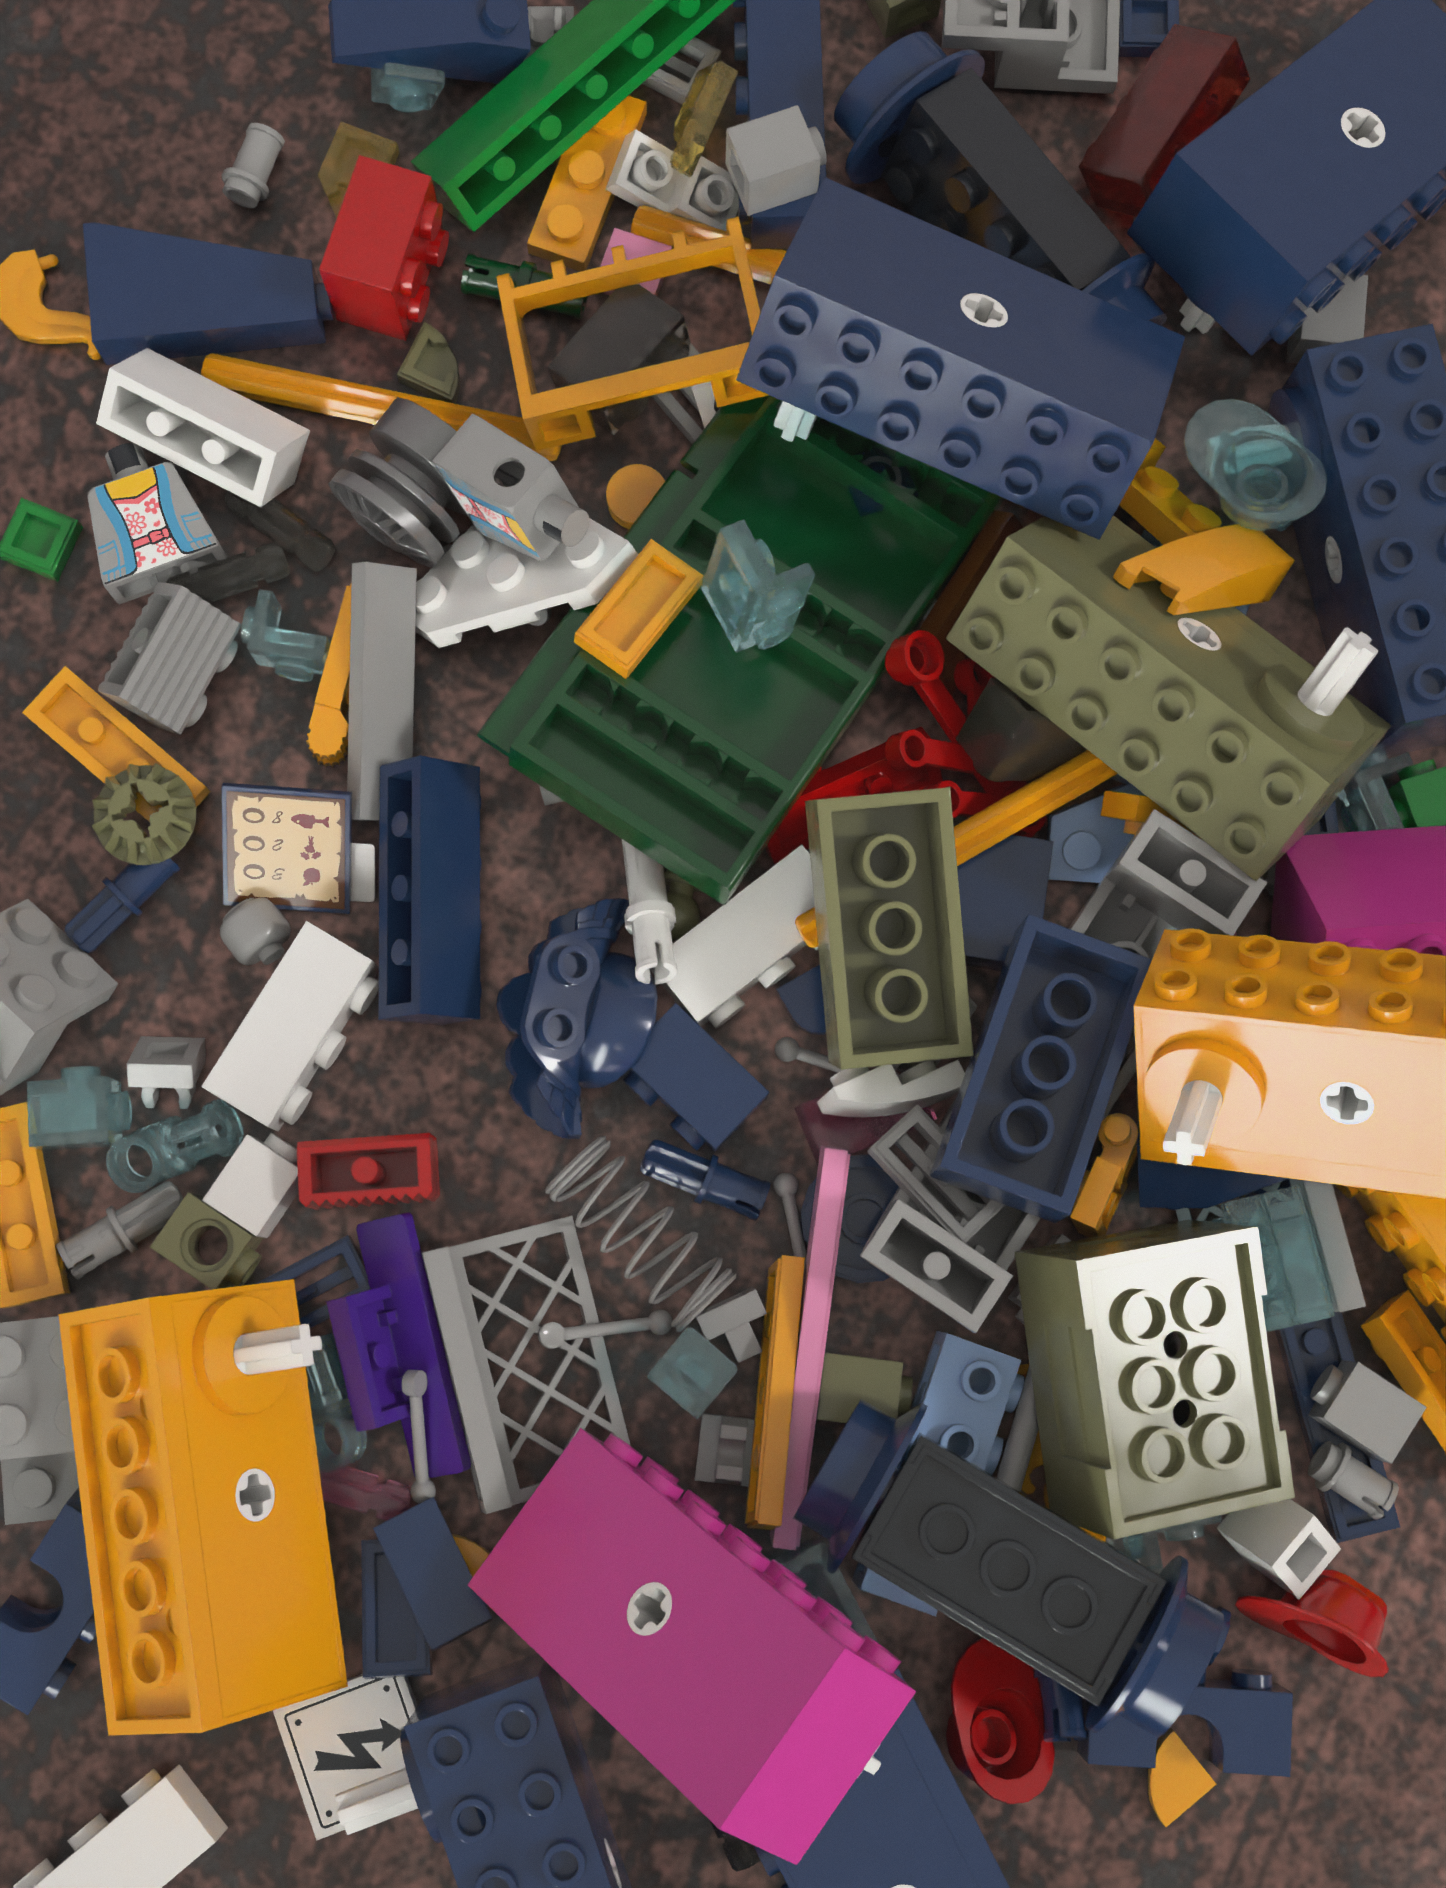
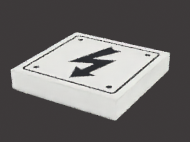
[273,1674,418,1841]

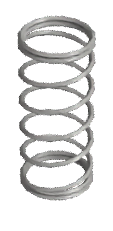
[545,1136,736,1332]

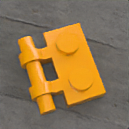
[1070,1113,1138,1238]

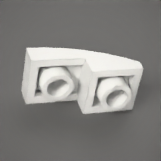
[605,129,738,231]
[817,1060,965,1117]

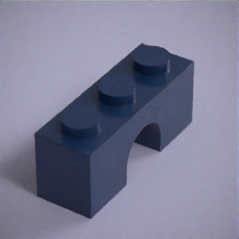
[0,1487,96,1715]
[1077,1669,1293,1777]

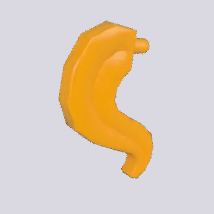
[0,249,101,360]

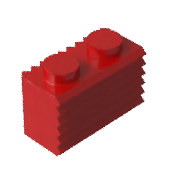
[297,1133,440,1210]

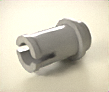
[221,123,285,208]
[1308,1441,1399,1520]

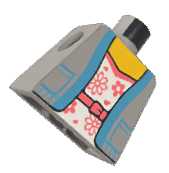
[431,413,589,561]
[88,443,230,605]

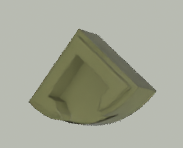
[397,322,460,404]

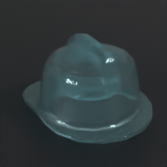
[1184,399,1327,532]

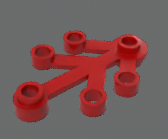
[885,630,1047,838]

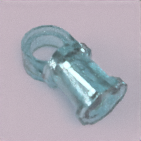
[106,1099,244,1193]
[306,1333,367,1472]

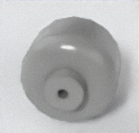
[220,898,291,966]

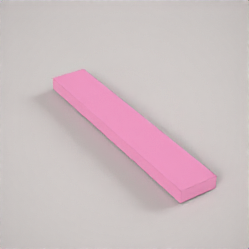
[770,1146,850,1551]

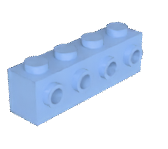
[852,1331,1024,1617]

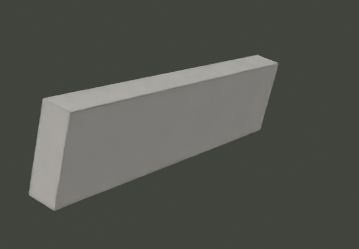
[347,562,417,821]

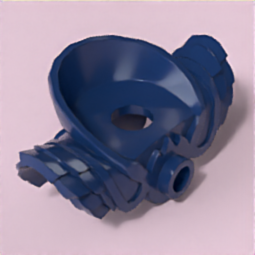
[496,898,658,1139]

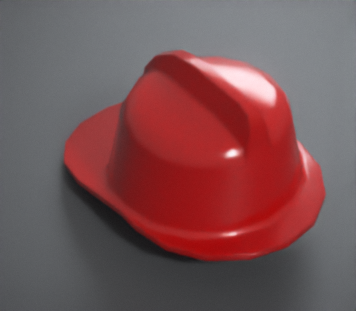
[1235,1570,1389,1677]
[946,1637,1055,1805]

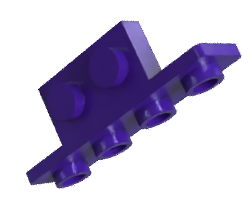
[326,1212,471,1478]

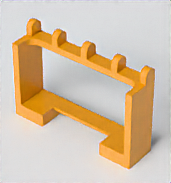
[496,217,768,451]

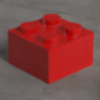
[319,155,449,341]

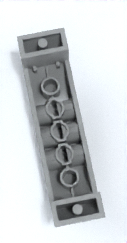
[860,809,1268,1333]

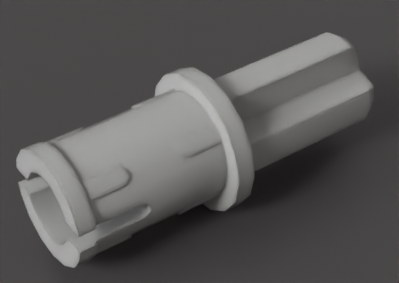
[56,1181,184,1280]

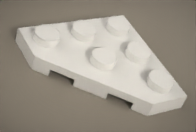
[415,518,638,648]

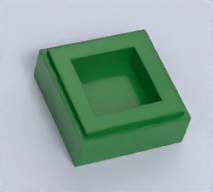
[0,497,83,582]

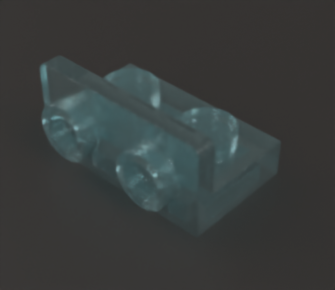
[701,519,815,653]

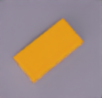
[574,539,704,679]

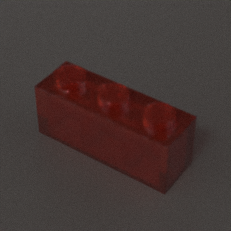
[1078,24,1251,217]

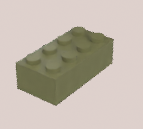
[805,787,974,1070]

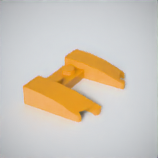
[1113,438,1295,615]

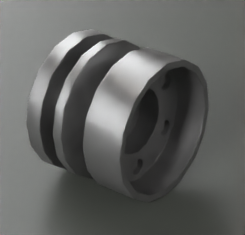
[328,397,500,568]

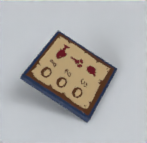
[222,783,352,914]

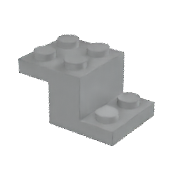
[942,0,1120,94]
[0,899,118,1095]
[0,1316,79,1525]

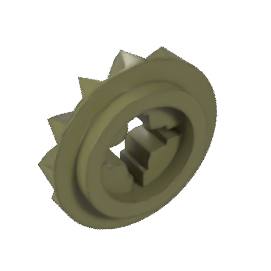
[92,763,196,865]

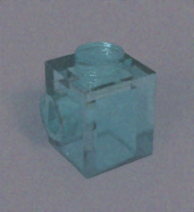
[27,1066,132,1151]

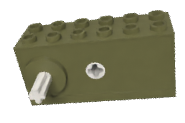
[946,516,1392,881]

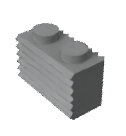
[98,582,242,735]

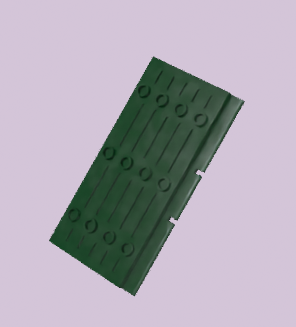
[477,395,1005,905]

